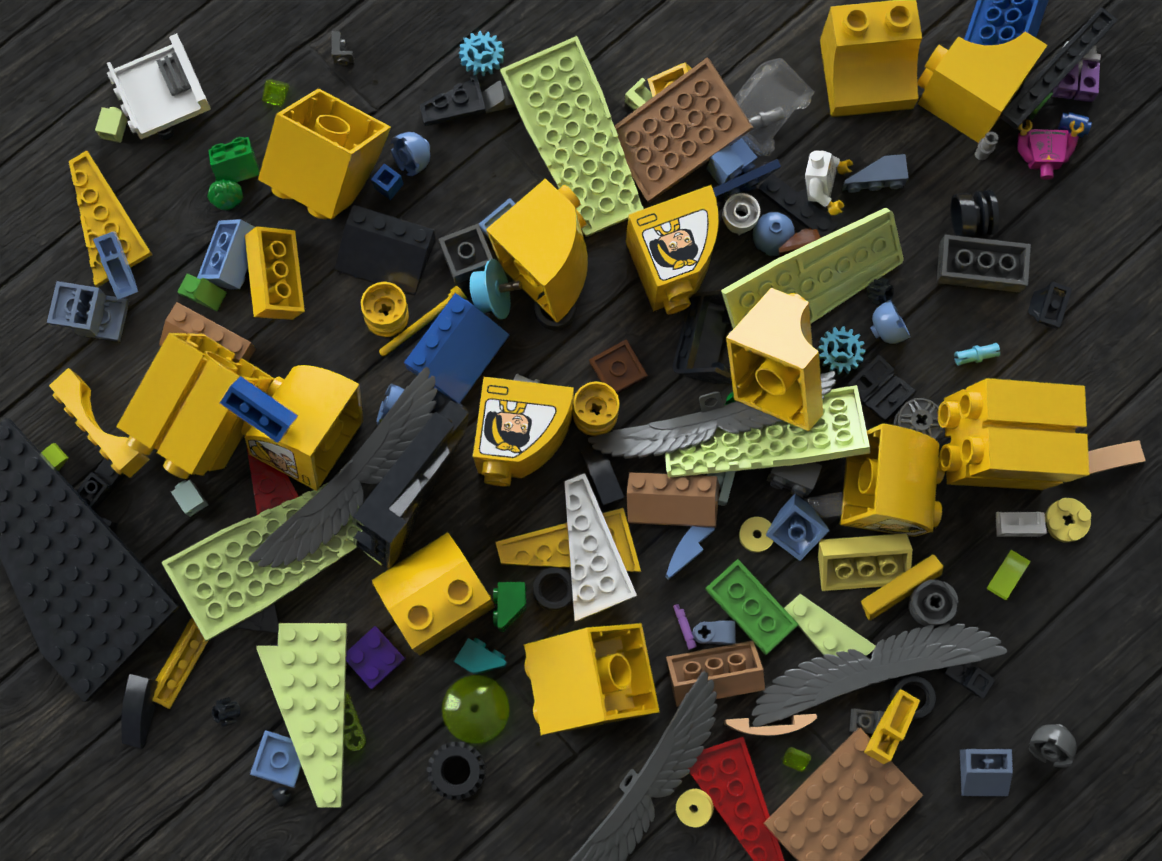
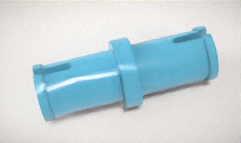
[954,343,1000,365]

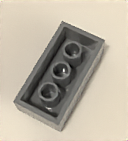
[936,235,1031,293]

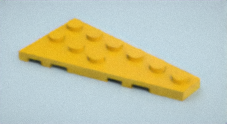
[69,151,152,288]
[496,508,641,572]

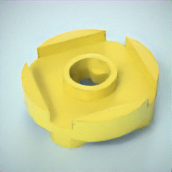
[1045,498,1091,542]

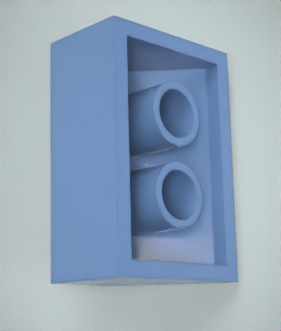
[197,219,255,289]

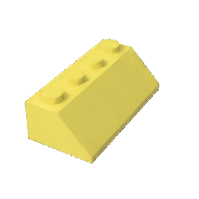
[818,533,912,591]

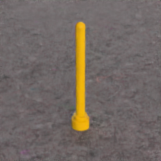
[379,285,467,356]

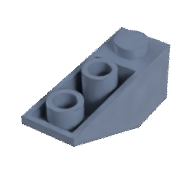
[842,154,908,192]

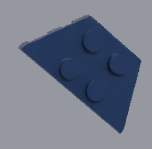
[713,159,781,202]

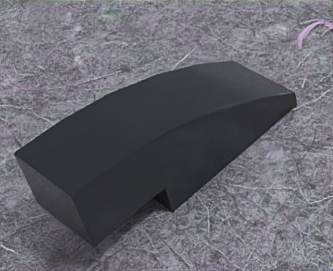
[579,444,624,508]
[121,674,158,749]

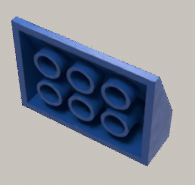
[964,0,1048,45]
[404,293,510,403]

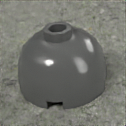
[1029,724,1077,768]

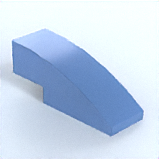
[93,231,138,300]
[665,526,715,580]

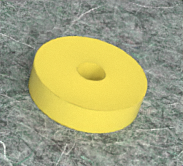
[739,517,773,553]
[676,789,714,827]

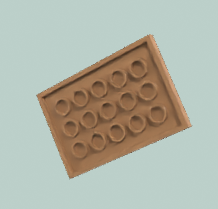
[614,58,754,202]
[763,728,923,861]

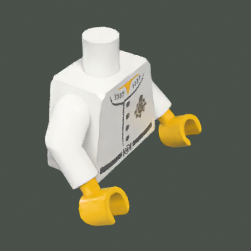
[805,151,853,215]

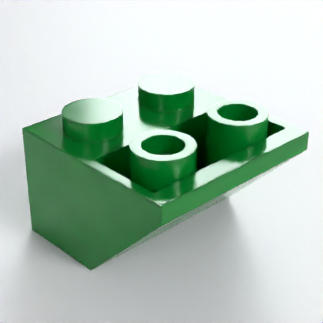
[208,137,260,182]
[493,582,526,632]

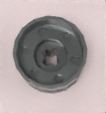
[891,398,943,439]

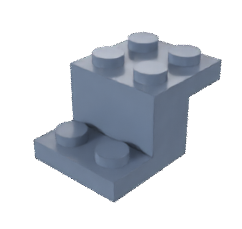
[47,281,129,342]

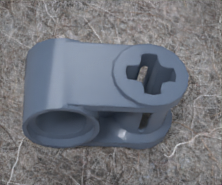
[692,621,736,645]

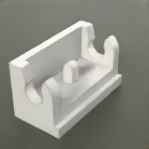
[996,512,1047,537]

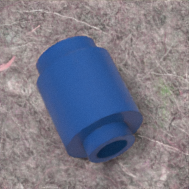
[1058,112,1092,138]

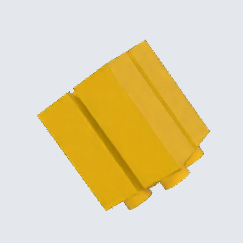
[116,333,275,479]
[938,378,1089,490]

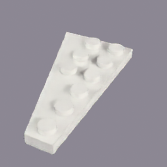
[565,473,637,622]

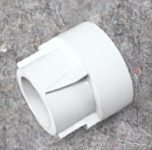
[722,193,760,235]

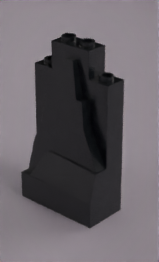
[352,400,469,569]

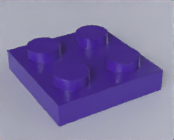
[346,626,405,690]

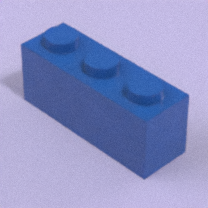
[220,376,298,443]

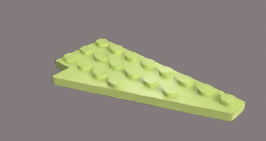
[257,623,347,807]

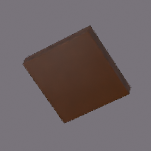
[589,339,648,394]

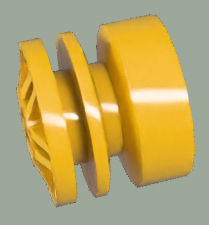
[361,282,409,337]
[573,381,620,436]

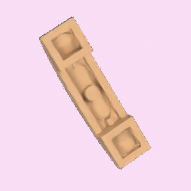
[1088,441,1146,474]
[724,714,817,736]

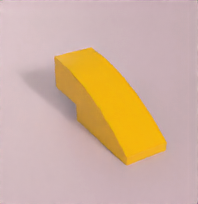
[864,689,920,764]

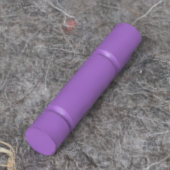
[673,604,697,650]

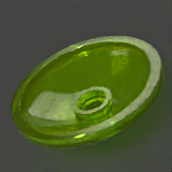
[442,675,509,743]

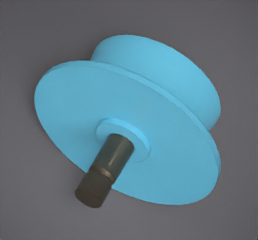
[470,259,522,319]

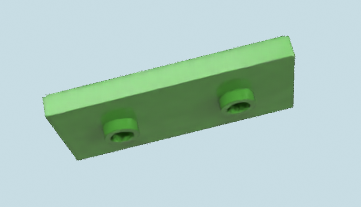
[705,559,799,655]

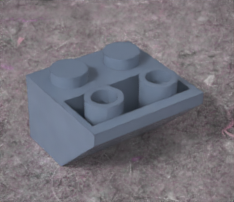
[960,749,1013,796]

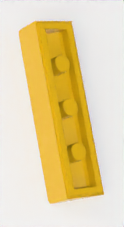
[861,555,943,620]
[152,618,209,709]

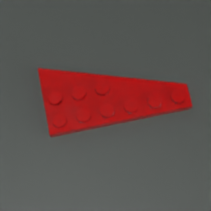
[688,737,784,861]

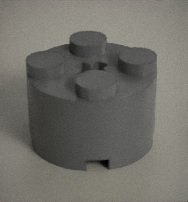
[908,580,958,627]

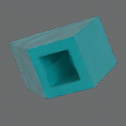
[454,638,507,675]

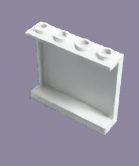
[107,34,211,139]

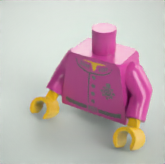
[1018,120,1084,180]

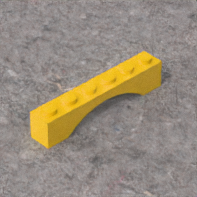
[49,368,150,477]

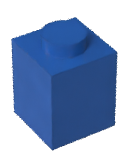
[371,164,403,200]

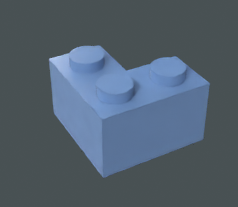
[706,138,757,185]

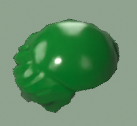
[207,179,243,211]

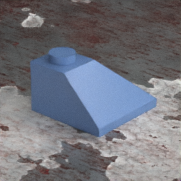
[766,494,829,561]

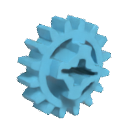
[459,31,504,76]
[817,326,865,374]

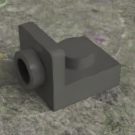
[332,31,355,66]

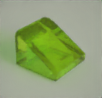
[262,79,290,106]
[782,747,811,772]

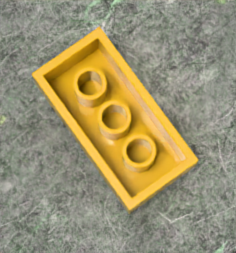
[245,226,305,320]

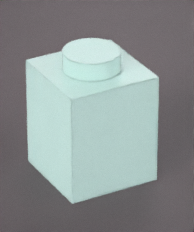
[171,480,208,517]

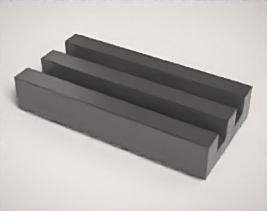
[156,52,191,96]

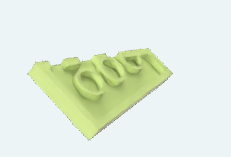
[784,594,876,656]

